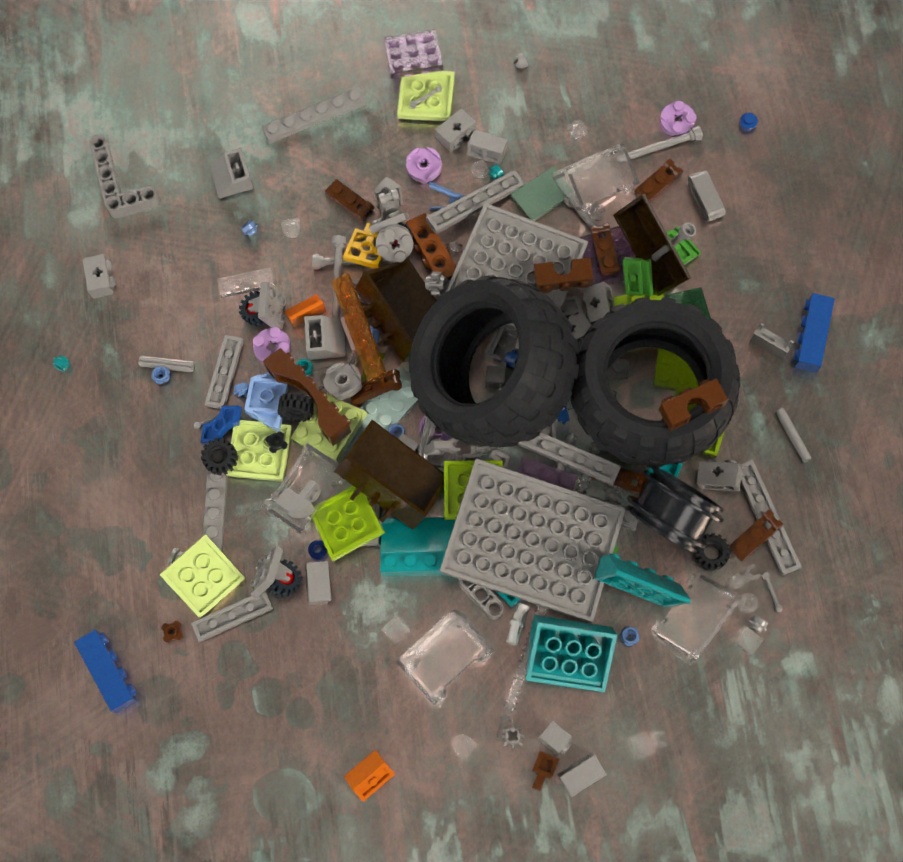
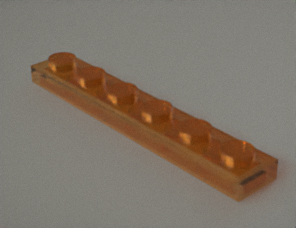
[331,273,387,382]

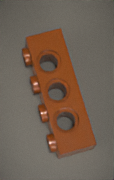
[406,213,457,285]

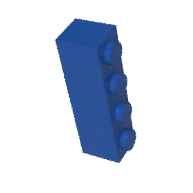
[793,293,835,373]
[74,629,138,713]

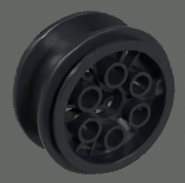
[626,466,724,553]

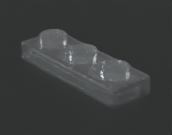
[217,267,275,298]

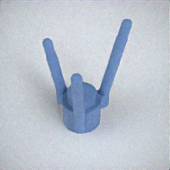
[428,181,466,210]

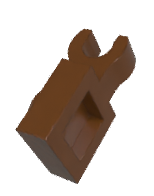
[532,751,559,791]

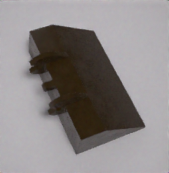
[613,193,691,296]
[355,259,437,362]
[334,419,444,530]

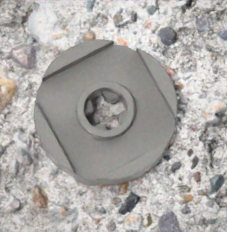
[376,224,413,262]
[323,362,362,401]

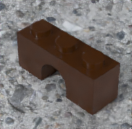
[533,258,594,293]
[659,378,728,431]

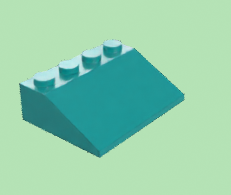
[380,517,456,577]
[594,553,691,608]
[525,615,617,692]

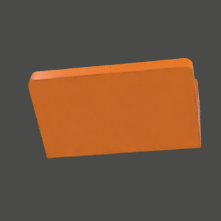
[284,294,326,328]
[344,750,395,802]

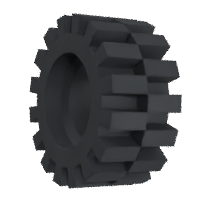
[277,393,314,422]
[201,438,238,475]
[693,533,731,571]

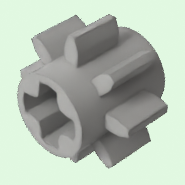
[425,271,447,295]
[500,723,526,750]

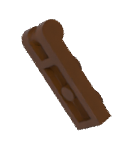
[634,159,683,202]
[325,179,375,221]
[590,223,620,276]
[351,369,402,406]
[591,468,649,495]
[730,510,784,562]

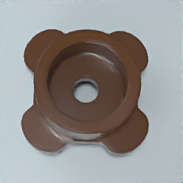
[161,621,183,643]

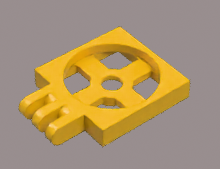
[343,222,383,269]

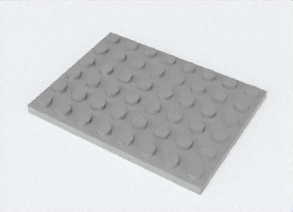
[439,459,625,623]

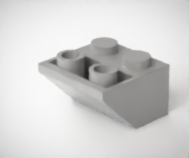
[210,148,254,199]
[304,315,346,360]

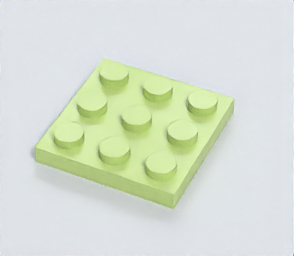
[397,69,455,121]
[290,394,367,462]
[226,420,292,482]
[160,534,245,618]

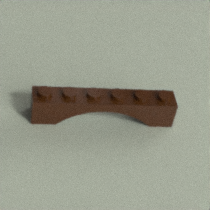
[263,348,351,446]

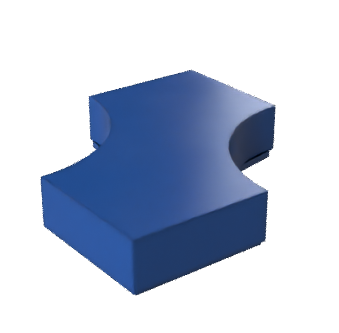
[200,405,242,445]

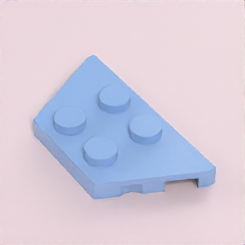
[244,372,289,432]

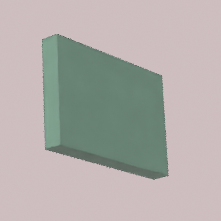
[510,166,576,221]

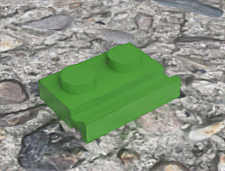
[666,226,701,265]
[623,257,654,297]

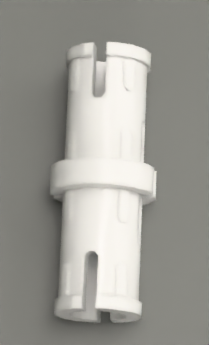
[506,603,529,645]

